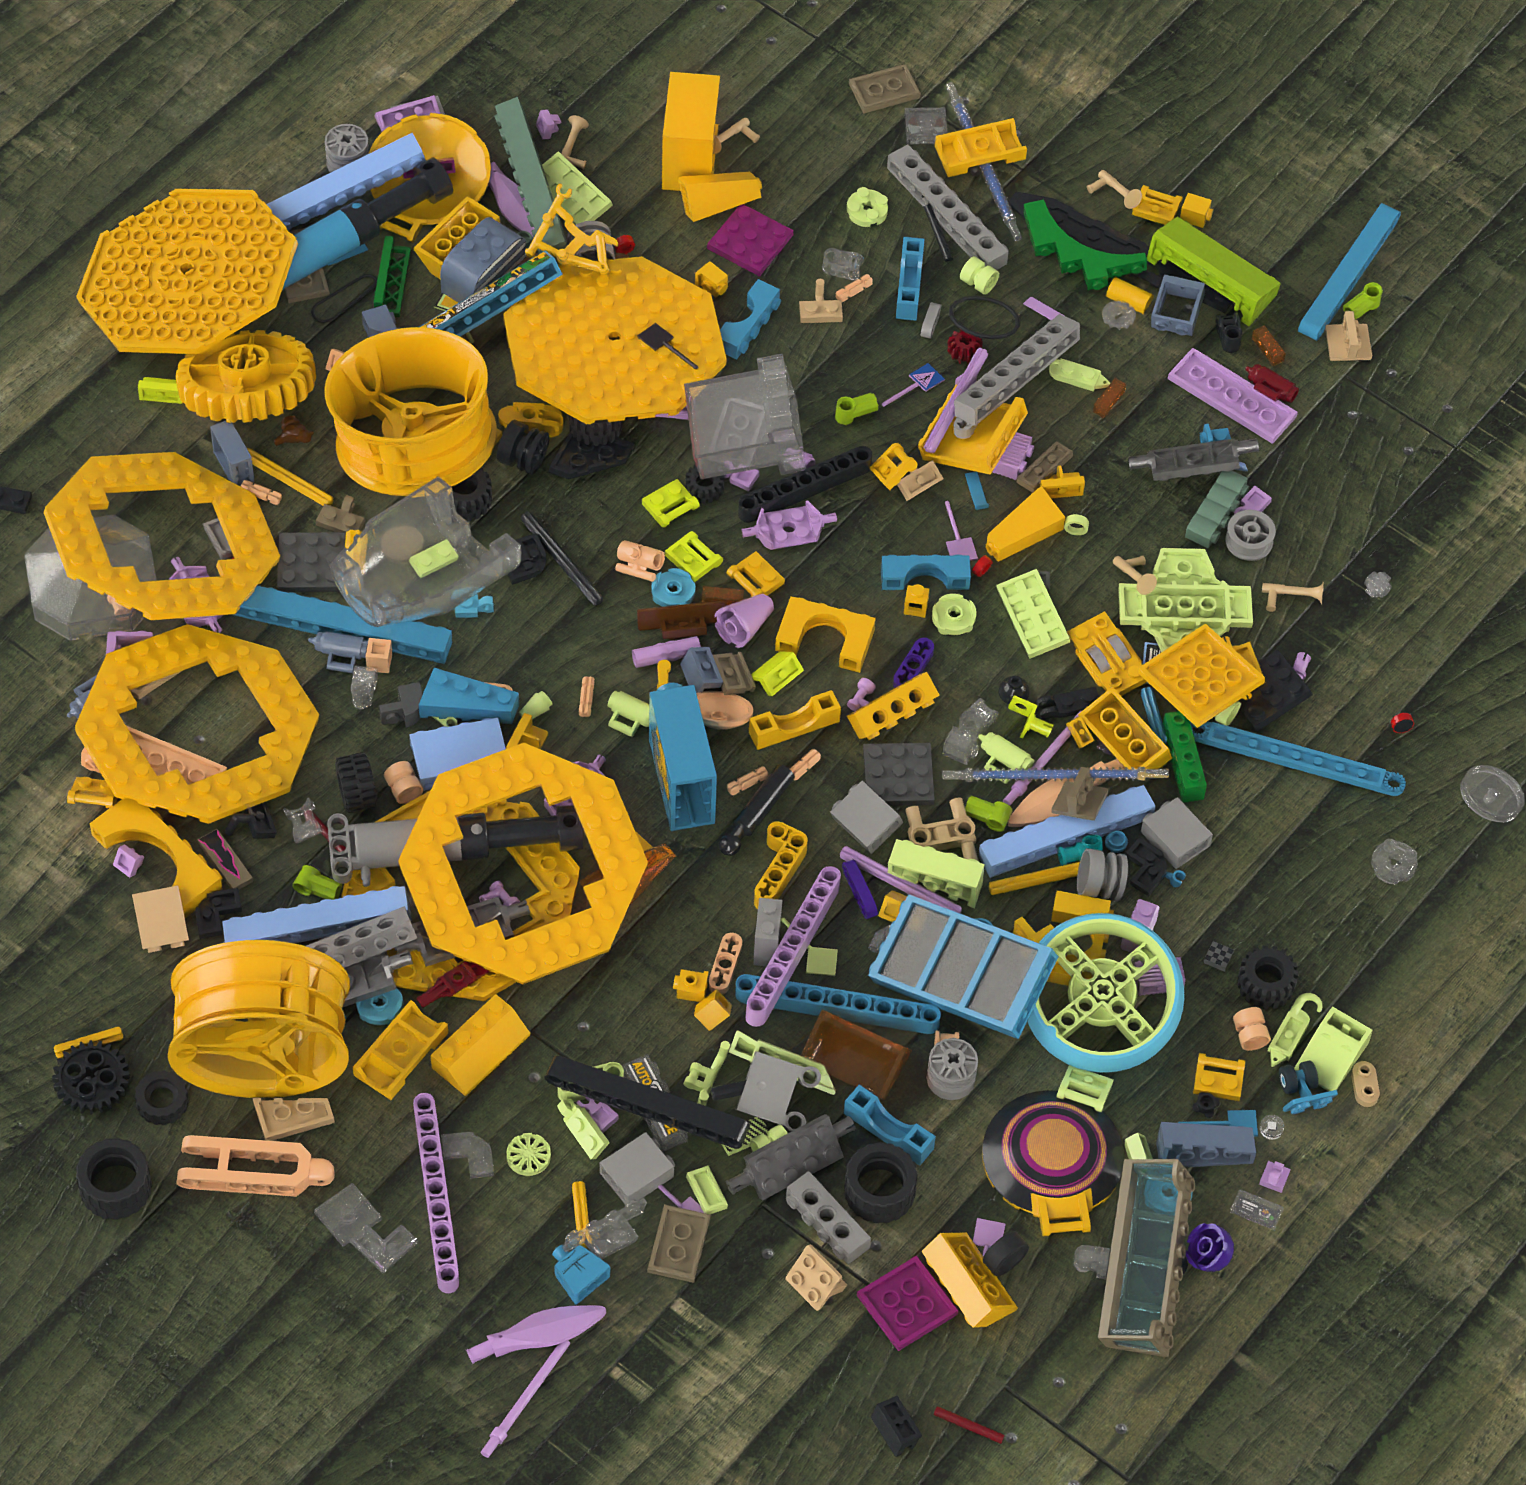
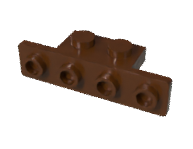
[637,600,725,640]

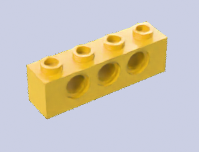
[847,672,939,740]

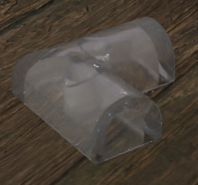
[349,1224,418,1274]

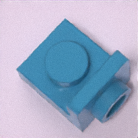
[1200,424,1231,443]

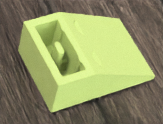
[1294,1006,1373,1091]

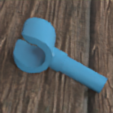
[1165,870,1186,887]

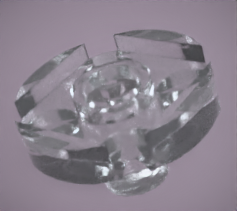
[1371,839,1418,884]

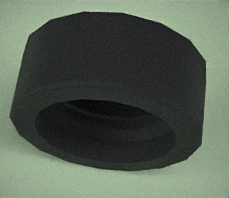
[983,1232,1029,1276]

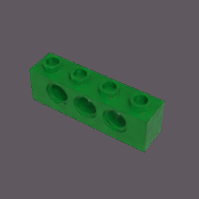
[1163,711,1207,803]

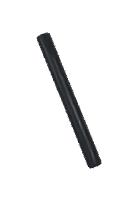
[521,511,603,606]

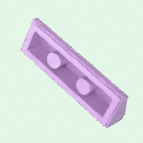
[374,95,441,132]

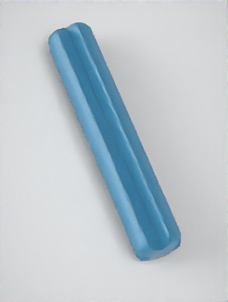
[1141,687,1167,745]

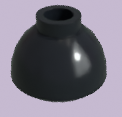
[998,676,1029,705]

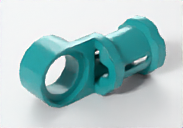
[1057,834,1103,866]

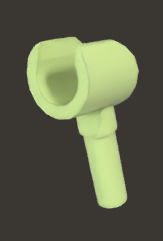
[431,716,457,727]

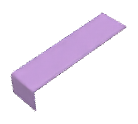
[1023,297,1064,320]

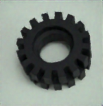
[685,462,724,504]

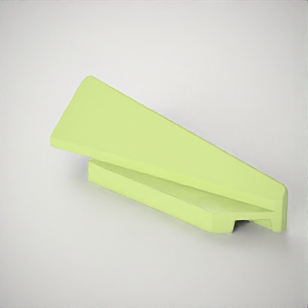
[729,1030,836,1095]

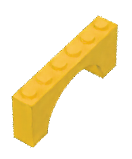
[90,797,222,918]

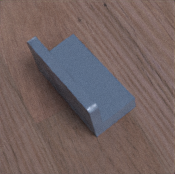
[680,647,723,693]

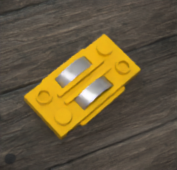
[1067,611,1147,696]

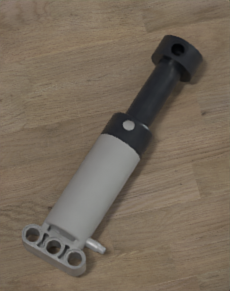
[328,805,583,887]

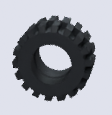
[569,415,623,446]
[437,467,492,522]
[335,752,377,813]
[1237,945,1298,1010]

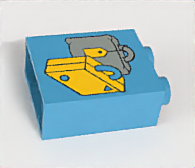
[649,683,717,831]

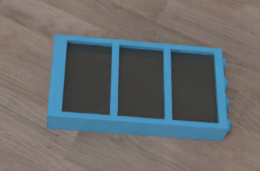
[868,894,1059,1039]

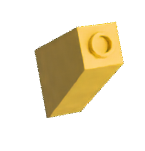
[678,171,762,222]
[986,486,1065,562]

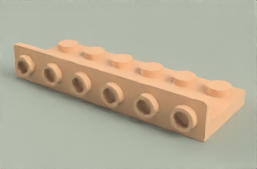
[81,726,227,785]

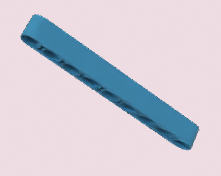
[1298,203,1401,341]
[735,974,941,1034]

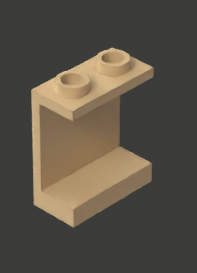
[132,886,189,953]

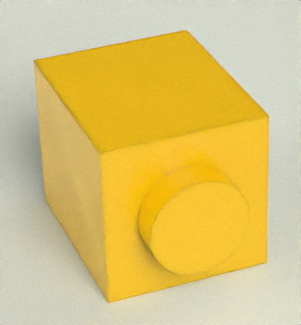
[1180,193,1213,228]

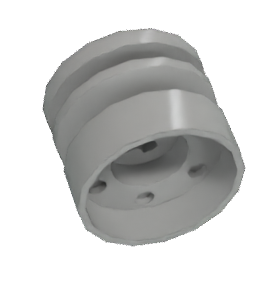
[325,124,369,173]
[567,221,615,261]
[1077,848,1128,902]
[926,1038,978,1100]

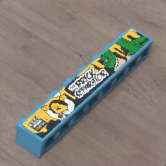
[420,250,563,337]

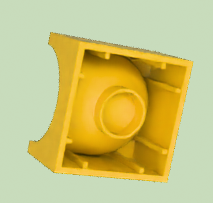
[662,72,720,191]

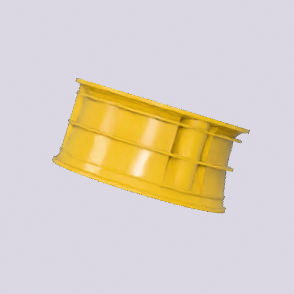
[325,327,497,496]
[168,940,350,1098]

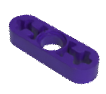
[893,638,934,688]
[842,859,878,919]

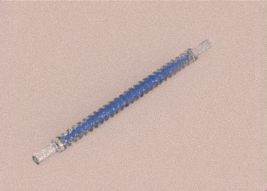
[946,82,1022,241]
[942,767,1169,782]

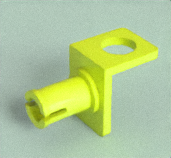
[1008,696,1054,739]

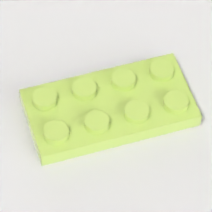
[542,151,613,225]
[996,569,1070,659]

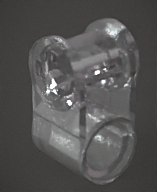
[822,248,864,280]
[351,666,378,709]
[958,698,999,740]

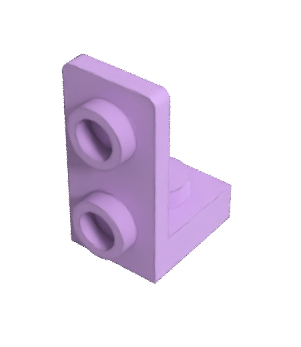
[106,631,153,654]

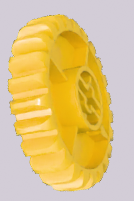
[176,330,316,423]

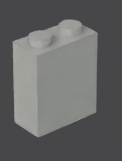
[830,781,903,854]
[1141,797,1213,869]
[753,898,782,967]
[600,1132,675,1207]

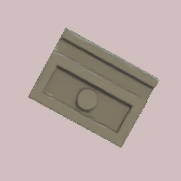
[713,652,756,695]

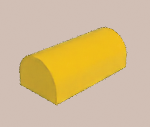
[1106,277,1154,314]

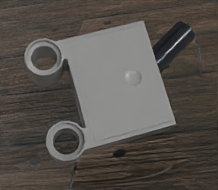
[711,1051,821,1132]

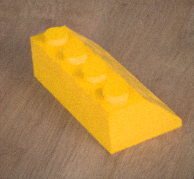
[414,196,500,280]
[1078,687,1172,778]
[431,994,530,1096]
[922,1232,1018,1328]

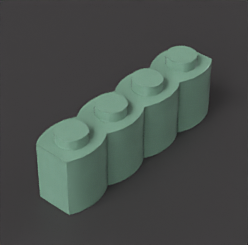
[1185,471,1249,548]

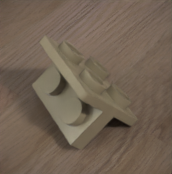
[1052,767,1108,821]

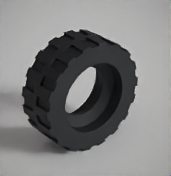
[135,1070,189,1125]

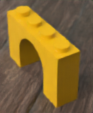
[775,596,876,673]
[1047,891,1114,986]

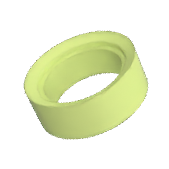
[1064,514,1089,535]

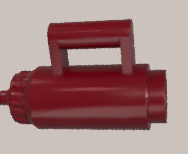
[1245,364,1299,403]

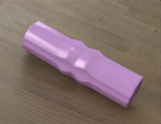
[632,636,701,668]

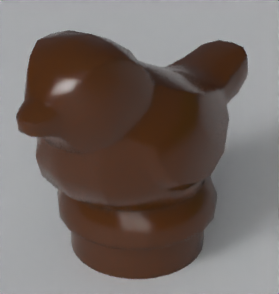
[274,416,314,446]

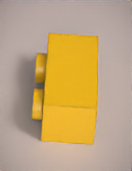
[1066,716,1095,748]

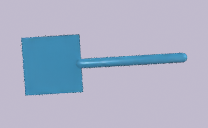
[1178,1110,1258,1136]

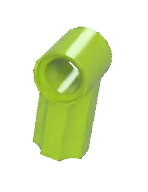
[1343,282,1383,320]
[835,393,878,425]
[965,795,1013,832]
[292,865,342,900]

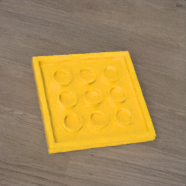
[1138,624,1265,728]

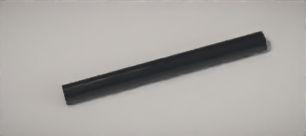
[922,195,953,262]

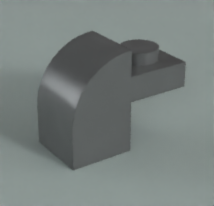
[379,682,423,728]

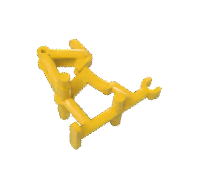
[525,183,618,275]

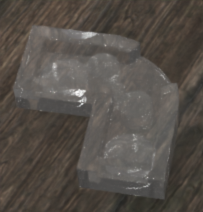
[441,1132,494,1179]

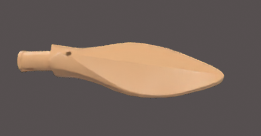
[1008,758,1125,827]

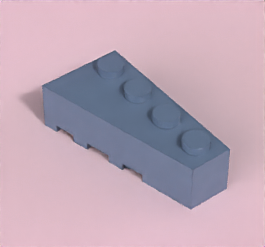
[1156,1122,1256,1169]

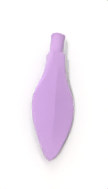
[489,162,534,238]
[466,1305,606,1364]

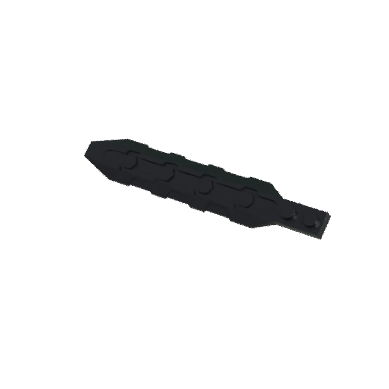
[1008,191,1233,313]

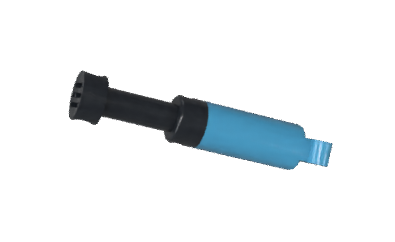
[282,157,453,290]

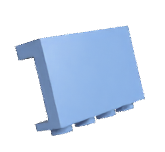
[409,718,506,791]

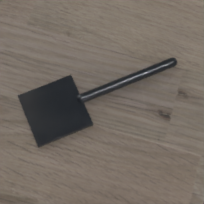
[637,323,698,370]

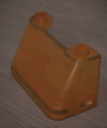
[801,1009,911,1101]

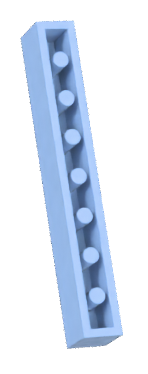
[266,133,426,231]
[978,785,1155,878]
[222,886,412,943]

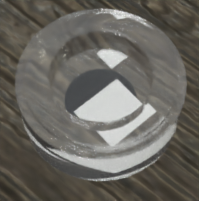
[1260,1115,1284,1140]

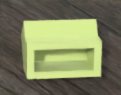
[1124,1133,1153,1169]

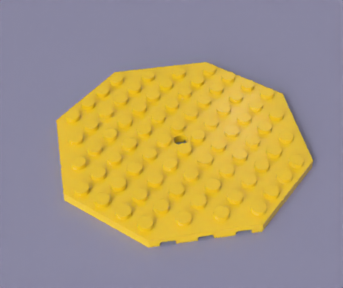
[76,189,298,354]
[503,256,727,424]

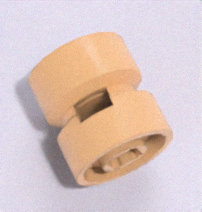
[384,761,423,804]
[1233,1007,1271,1051]

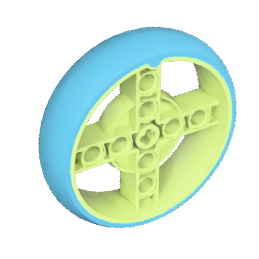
[1021,913,1184,1073]

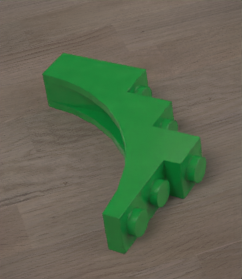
[1024,199,1147,290]

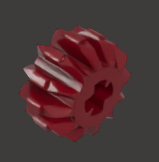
[947,329,983,365]

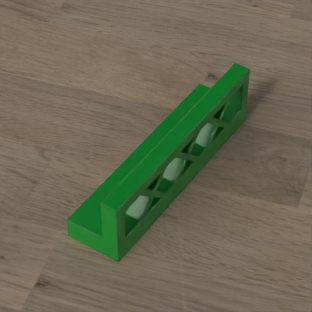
[374,236,411,317]

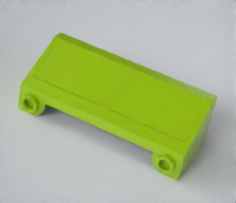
[1147,216,1281,326]

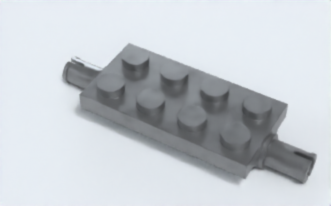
[1128,438,1259,481]
[395,897,530,967]
[342,950,413,1008]
[726,1114,856,1200]

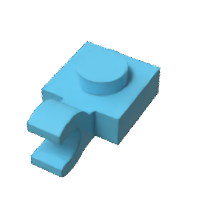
[455,594,494,618]

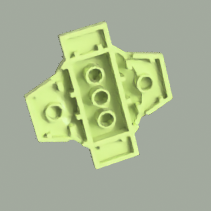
[1118,548,1253,652]

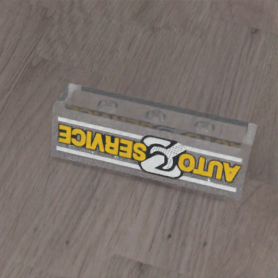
[622,1054,688,1152]

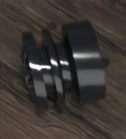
[497,420,549,475]

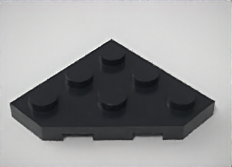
[549,430,635,479]
[1244,650,1313,731]

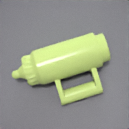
[608,691,649,737]
[978,732,1034,784]

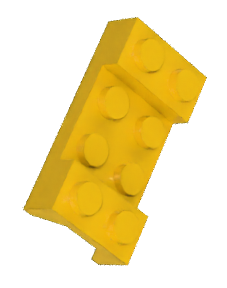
[935,118,1027,177]
[353,1000,449,1100]

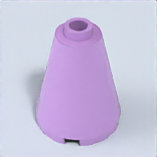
[714,594,774,648]

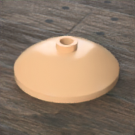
[696,691,753,729]

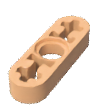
[709,933,742,995]

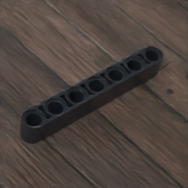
[738,446,872,523]

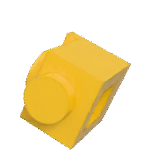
[695,261,728,297]
[904,584,929,618]
[673,969,709,1002]

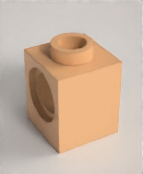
[366,638,392,673]

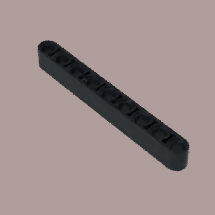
[544,1056,750,1149]

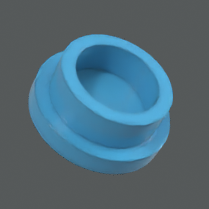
[1105,830,1128,853]

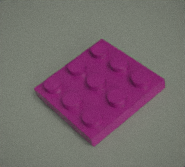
[707,204,794,277]
[857,1255,958,1351]

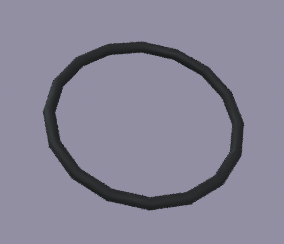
[949,295,1020,339]

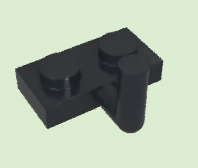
[224,802,277,839]

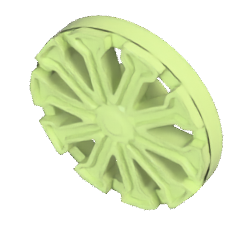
[506,1133,551,1176]

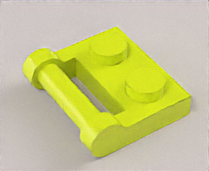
[642,479,700,528]
[665,531,723,582]

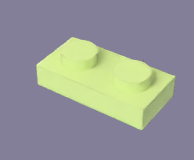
[409,539,459,579]

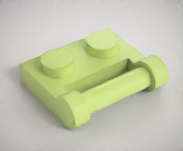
[1057,1065,1114,1112]

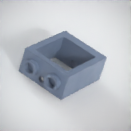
[1151,274,1205,336]
[210,421,254,486]

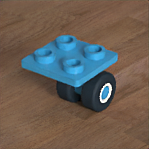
[1279,1060,1338,1114]

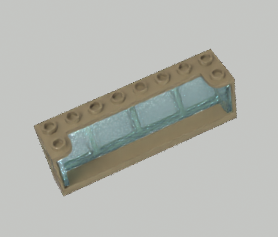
[1098,1159,1195,1357]

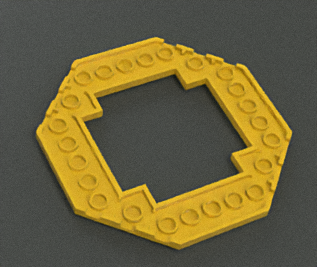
[44,452,280,620]
[75,624,319,824]
[398,743,648,984]
[342,790,580,1001]

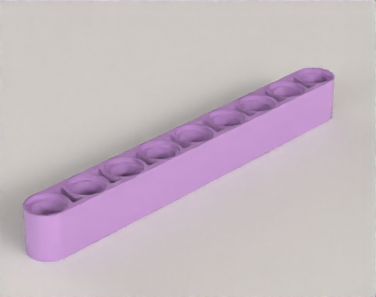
[745,866,841,1027]
[413,1093,459,1293]

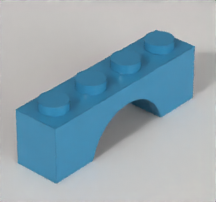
[896,237,924,321]
[720,279,781,360]
[881,554,971,590]
[844,1085,936,1166]

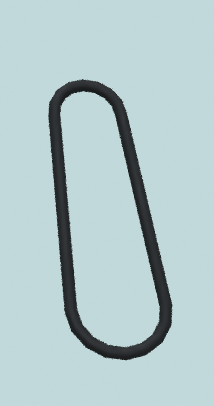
[311,274,377,323]

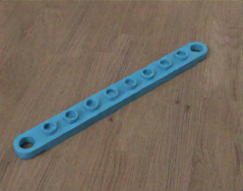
[1190,722,1406,796]

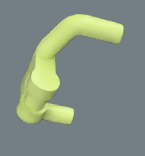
[683,1041,730,1106]

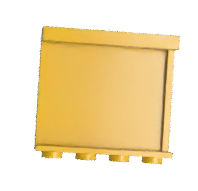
[918,385,1028,475]

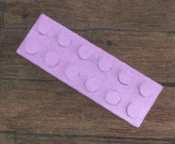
[1168,348,1298,444]

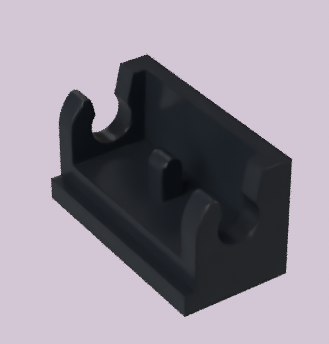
[871,1396,922,1457]

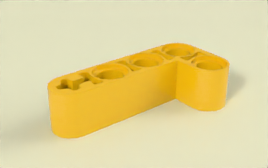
[754,821,808,909]

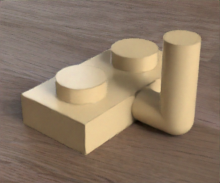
[799,278,843,323]
[897,460,944,501]

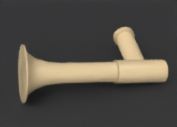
[561,115,589,170]
[713,118,760,154]
[1087,170,1142,209]
[1113,556,1157,595]
[1262,582,1324,612]

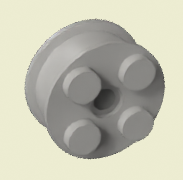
[1225,510,1276,561]

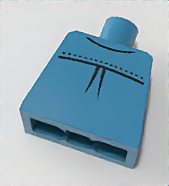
[552,1245,610,1305]

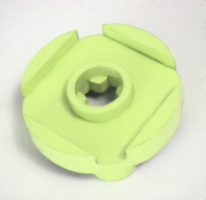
[847,187,888,227]
[932,594,976,635]

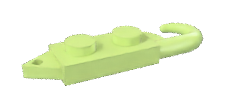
[1038,358,1111,392]
[1268,993,1323,1067]

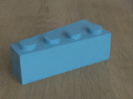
[419,668,519,724]

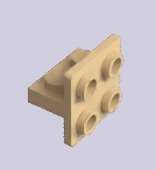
[1325,311,1372,361]
[786,1244,847,1311]

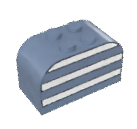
[440,217,527,303]

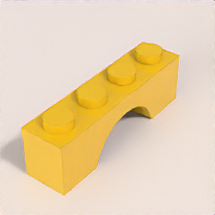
[749,690,841,750]

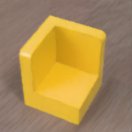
[694,989,732,1031]

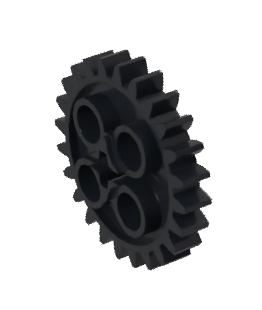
[52,1040,130,1114]

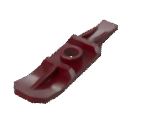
[416,961,490,1008]

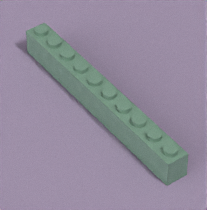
[494,97,568,260]

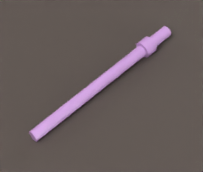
[1003,711,1081,806]
[481,1340,570,1458]

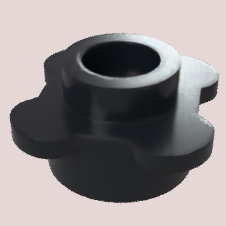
[1192,1092,1220,1118]

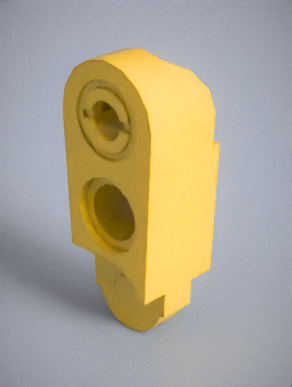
[498,402,564,437]

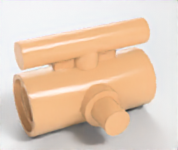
[615,540,665,582]

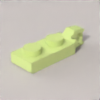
[557,1099,609,1159]

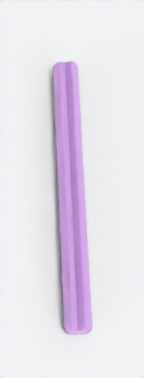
[924,348,988,453]
[840,846,962,913]

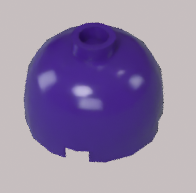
[1186,1223,1234,1272]

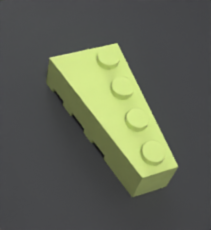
[888,839,984,909]

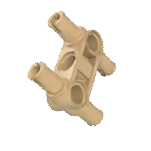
[906,798,978,861]

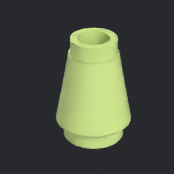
[519,691,553,719]

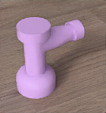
[847,678,876,715]
[479,881,520,907]

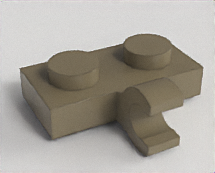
[316,495,365,536]

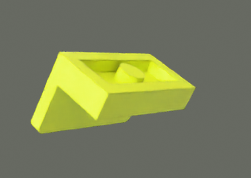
[138,377,182,404]
[751,651,804,696]

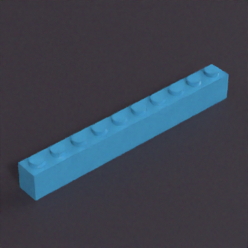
[232,586,452,664]

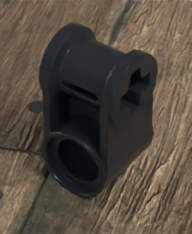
[1215,312,1242,353]

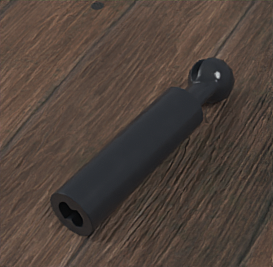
[719,764,795,856]

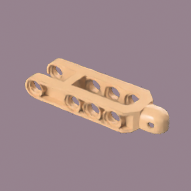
[176,1135,335,1197]

